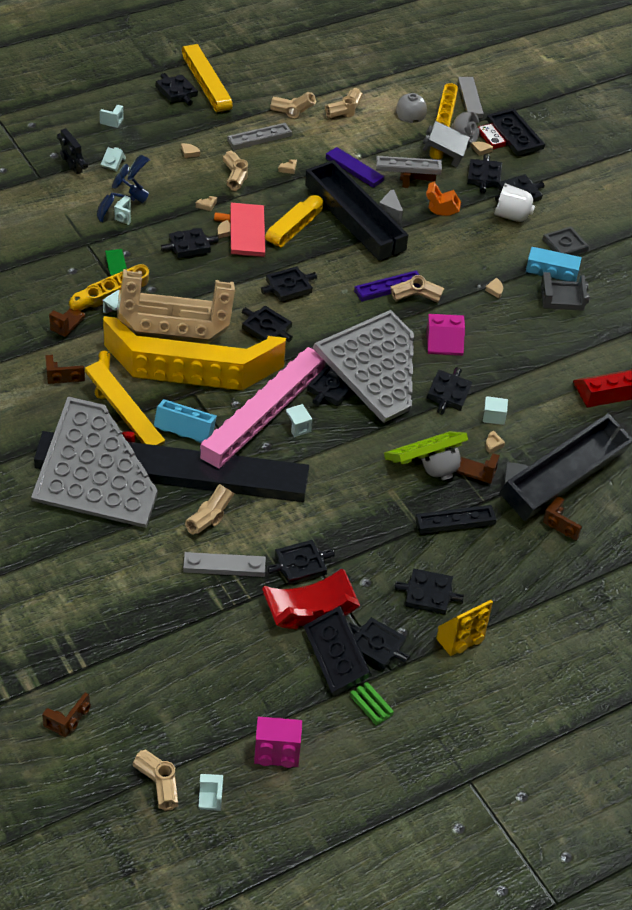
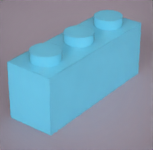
[526,247,582,282]
[154,399,217,443]

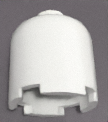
[494,183,535,222]

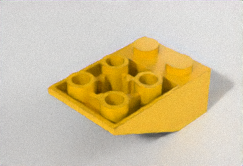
[436,600,493,656]

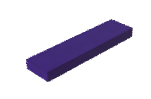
[326,147,385,188]
[354,270,421,302]

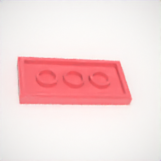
[230,203,265,257]

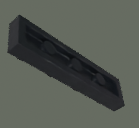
[415,505,497,534]

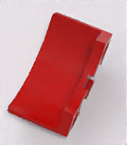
[262,569,360,629]

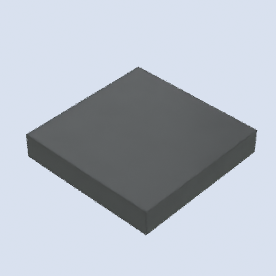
[542,226,589,255]

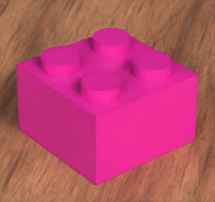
[254,717,302,768]

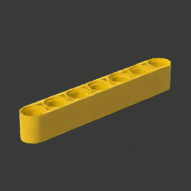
[182,44,233,112]
[429,83,458,159]

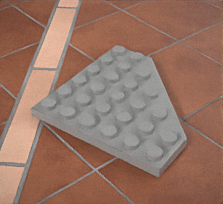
[313,310,414,423]
[31,397,158,528]

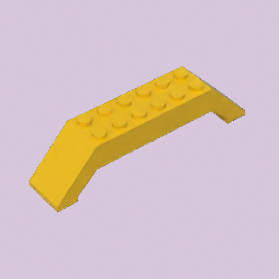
[103,316,286,390]

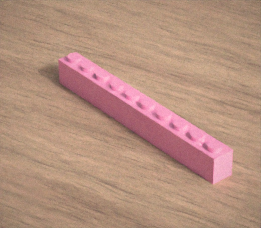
[200,347,326,468]

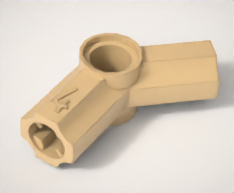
[325,88,363,118]
[270,92,316,119]
[223,150,248,191]
[390,275,444,303]
[185,484,234,535]
[133,749,178,811]

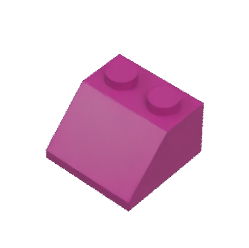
[426,314,465,356]

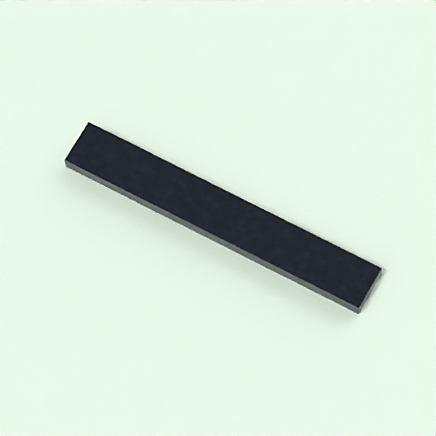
[34,431,309,502]

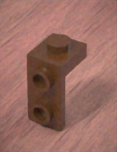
[400,172,437,188]
[49,308,85,337]

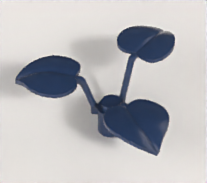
[97,155,150,223]

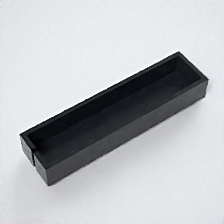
[305,160,409,261]
[499,414,632,521]

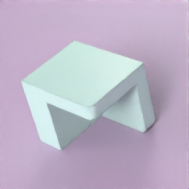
[100,105,124,128]
[103,290,119,314]
[483,397,508,425]
[286,404,312,437]
[198,774,223,811]

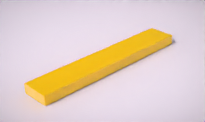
[85,360,165,446]

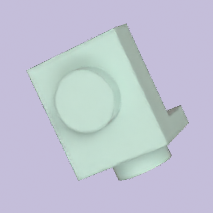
[101,147,126,172]
[114,196,131,225]

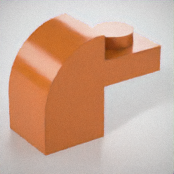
[426,181,461,216]

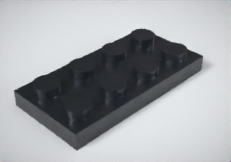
[486,108,545,156]
[304,606,372,696]

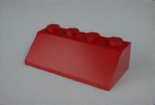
[573,369,632,408]

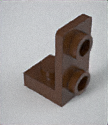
[45,355,85,384]
[456,453,500,484]
[543,496,582,541]
[42,692,91,738]

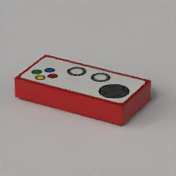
[478,123,506,149]

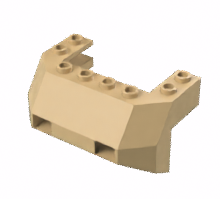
[117,269,235,344]

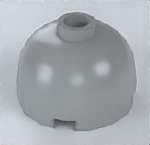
[396,93,427,123]
[451,112,479,144]
[421,447,461,480]

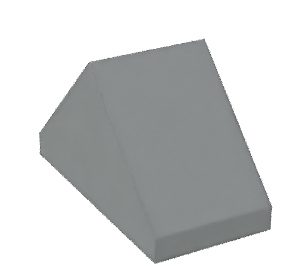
[379,190,403,224]

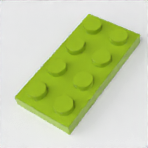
[384,431,468,464]

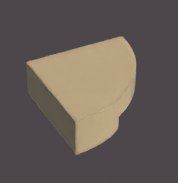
[471,142,493,156]
[181,143,200,158]
[278,160,297,174]
[196,196,217,211]
[217,220,230,238]
[485,278,503,298]
[486,431,505,454]

